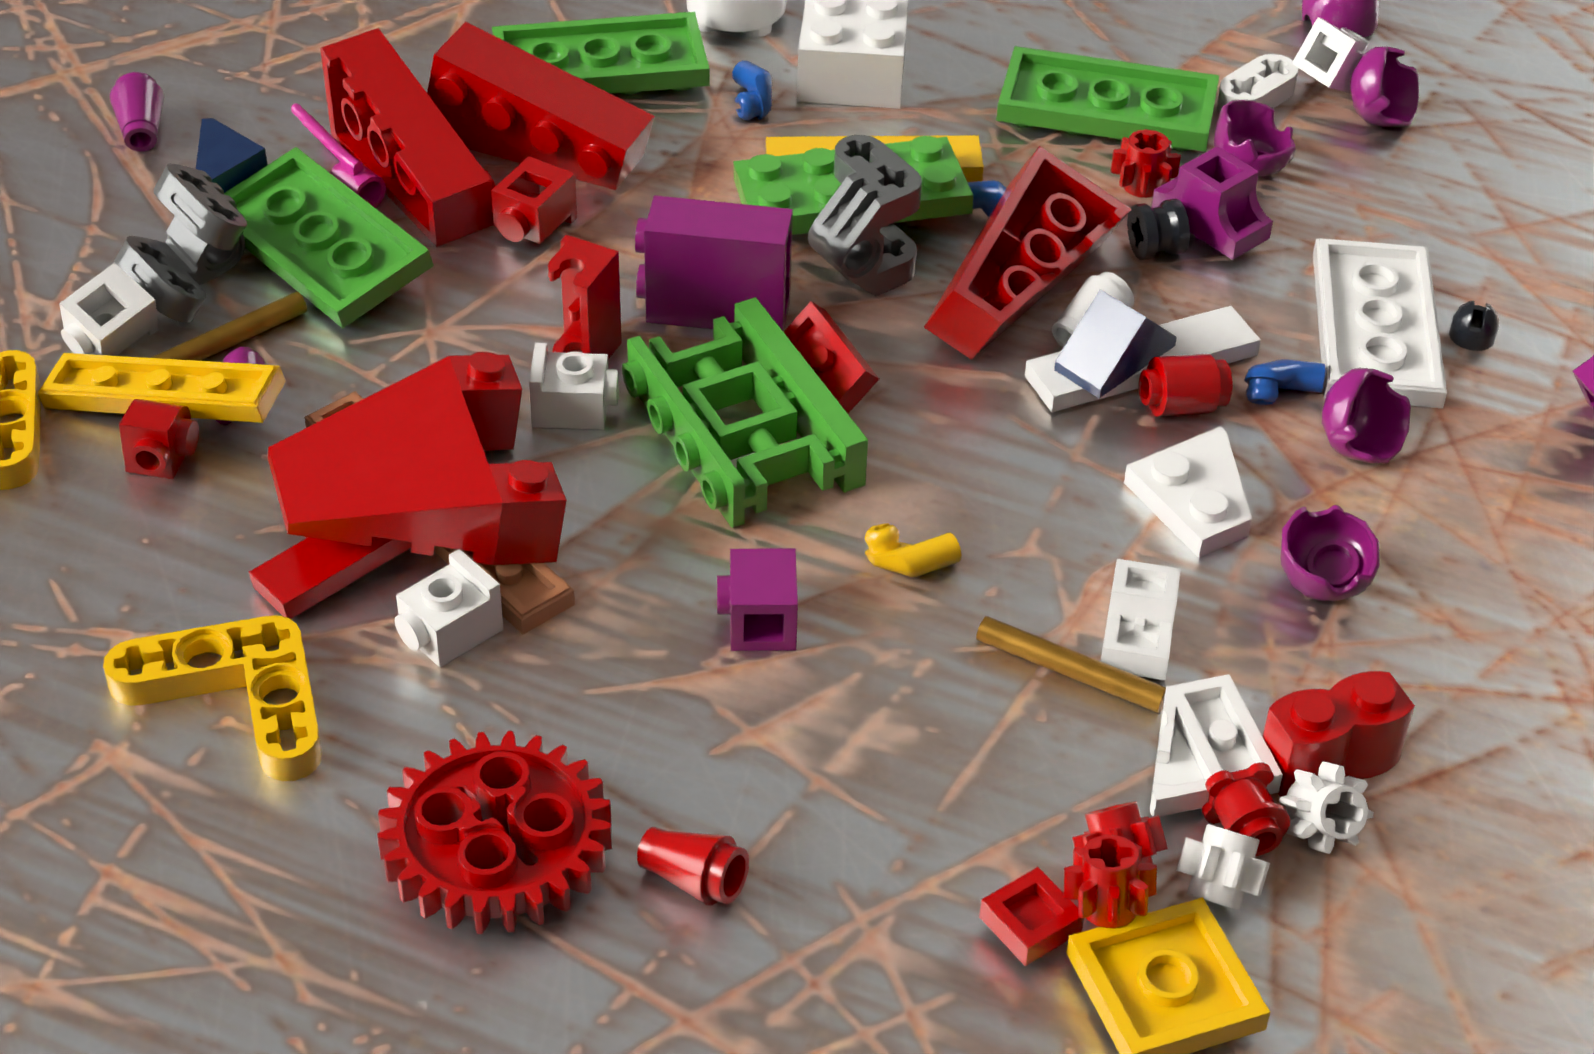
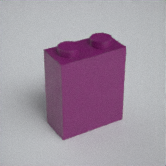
[635,195,793,332]

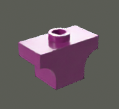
[1152,146,1273,260]

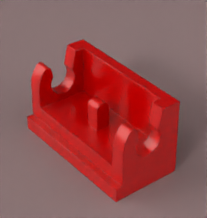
[548,235,622,359]

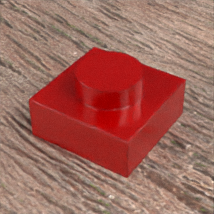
[979,867,1084,966]

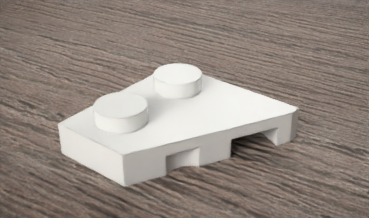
[1124,426,1252,558]

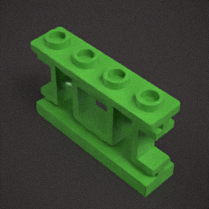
[622,297,868,528]

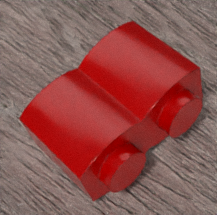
[1263,671,1415,797]

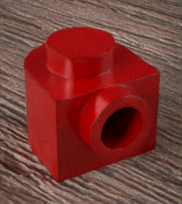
[119,399,199,479]

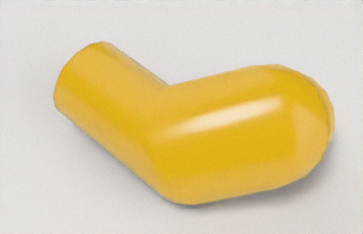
[864,523,962,577]

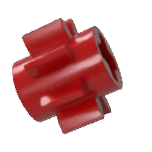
[1111,130,1181,198]
[1072,801,1168,864]
[1064,835,1157,928]

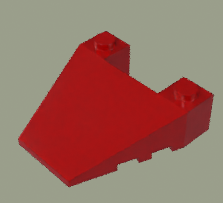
[268,352,567,565]

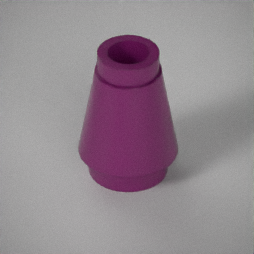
[110,72,164,152]

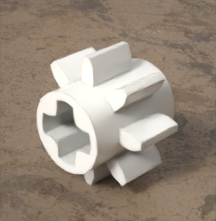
[1279,761,1374,854]
[1176,824,1270,910]

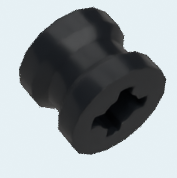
[1127,198,1190,260]

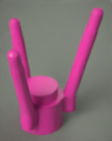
[291,104,386,208]

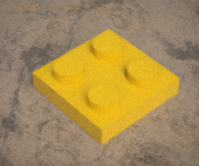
[1066,897,1271,1054]

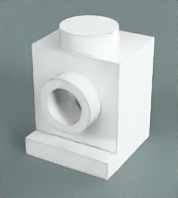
[1292,17,1369,94]
[59,262,159,356]
[529,342,619,430]
[395,549,503,668]

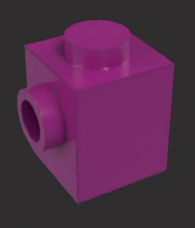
[717,548,798,651]

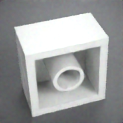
[797,0,908,109]

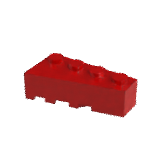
[427,21,655,191]
[320,28,496,247]
[924,146,1132,360]

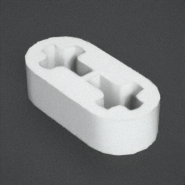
[1216,54,1298,113]

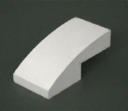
[1101,559,1181,680]

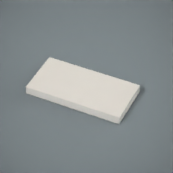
[1313,238,1447,408]

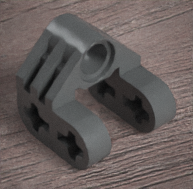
[808,135,922,296]
[114,163,247,323]

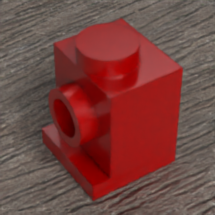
[491,156,577,244]

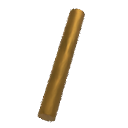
[151,291,307,361]
[976,616,1166,713]

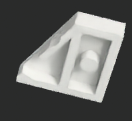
[1150,674,1283,817]

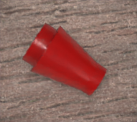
[637,827,749,906]

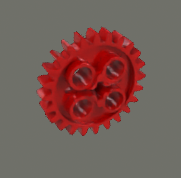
[377,731,612,934]

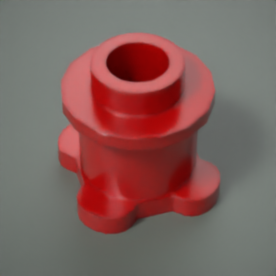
[1201,762,1290,856]

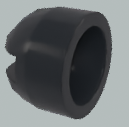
[1449,301,1499,351]

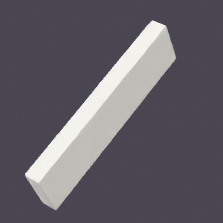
[1025,306,1261,412]

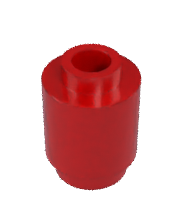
[1138,354,1233,417]

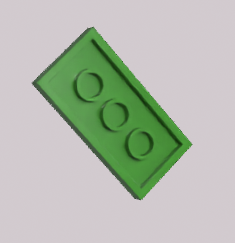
[492,11,710,95]
[996,46,1220,152]
[733,136,973,235]
[224,147,434,328]

